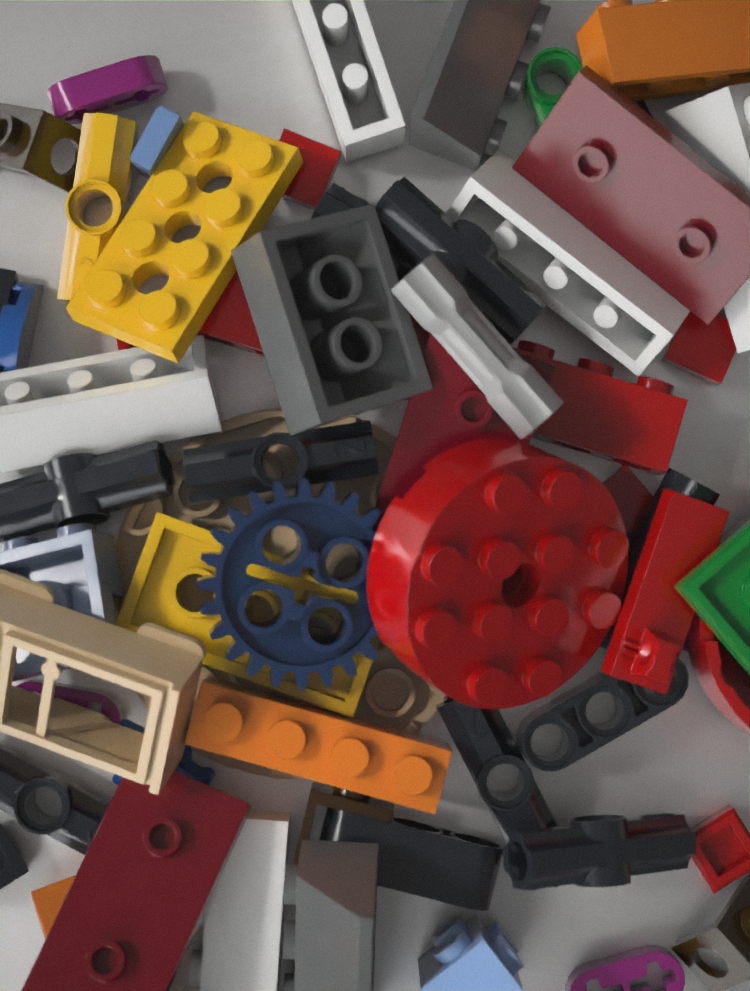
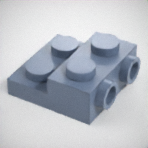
[0,523,123,682]

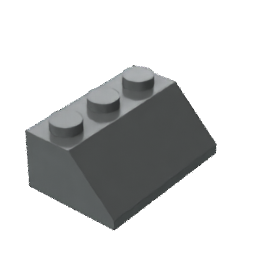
[409,0,551,171]
[231,204,433,436]
[283,840,379,991]

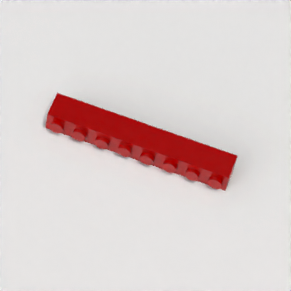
[196,270,688,476]

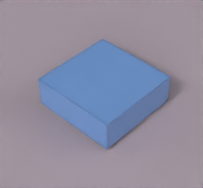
[130,106,184,179]

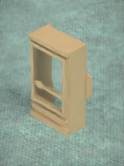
[0,569,206,795]

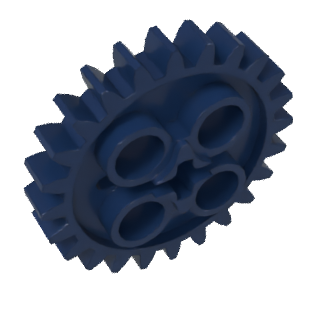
[196,478,381,690]

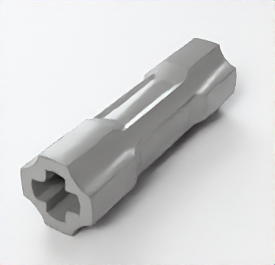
[391,253,564,439]

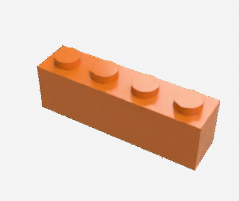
[576,0,750,101]
[184,676,453,814]

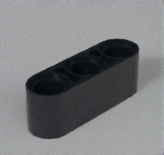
[517,658,689,772]
[319,807,503,911]

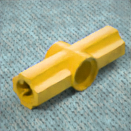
[57,112,139,302]

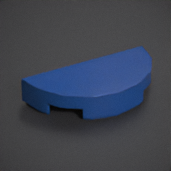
[0,281,44,373]

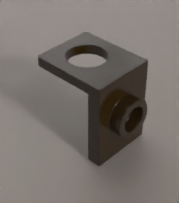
[0,103,81,193]
[292,782,394,865]
[672,875,750,991]

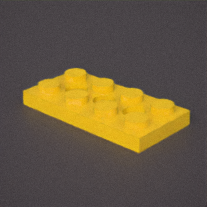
[66,111,303,364]
[116,512,381,718]

